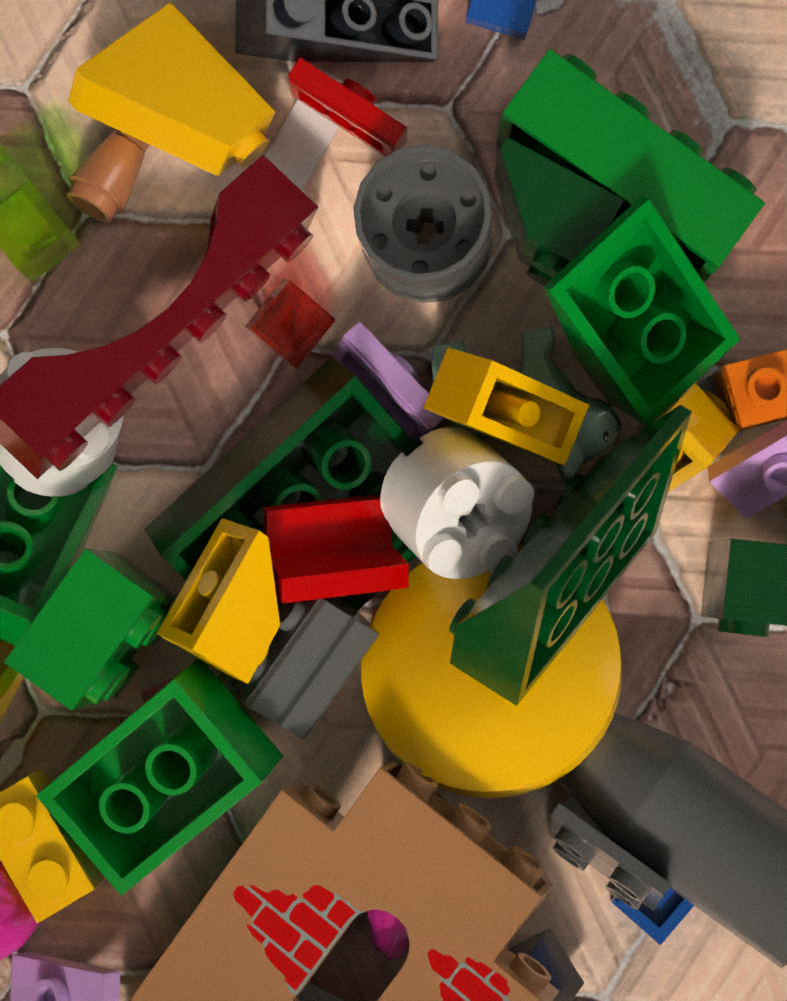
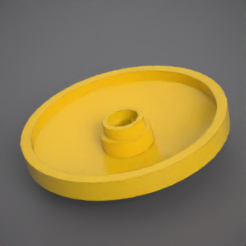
[361,544,622,798]

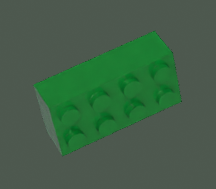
[496,48,765,282]

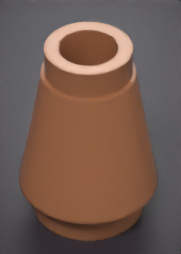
[67,129,149,223]

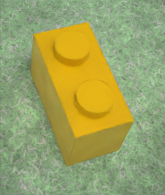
[0,768,105,924]

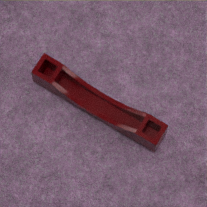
[0,155,318,479]

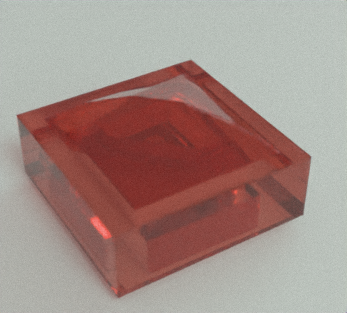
[244,278,336,369]

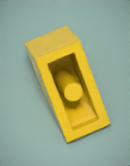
[423,347,589,466]
[646,383,739,492]
[156,518,280,684]

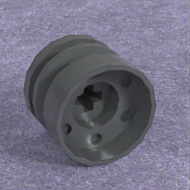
[353,145,493,303]

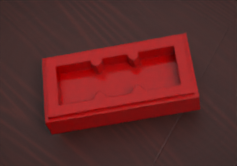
[288,57,407,157]

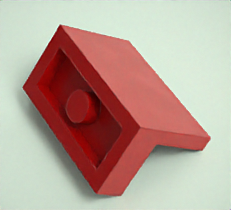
[263,494,409,604]

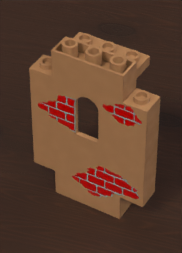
[129,761,559,1001]

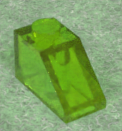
[0,145,81,282]

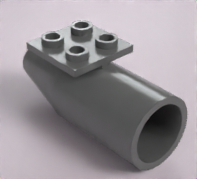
[548,713,787,969]

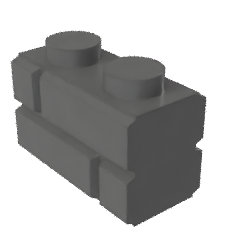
[231,597,379,739]

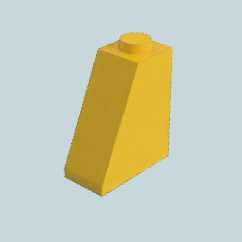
[68,2,275,176]

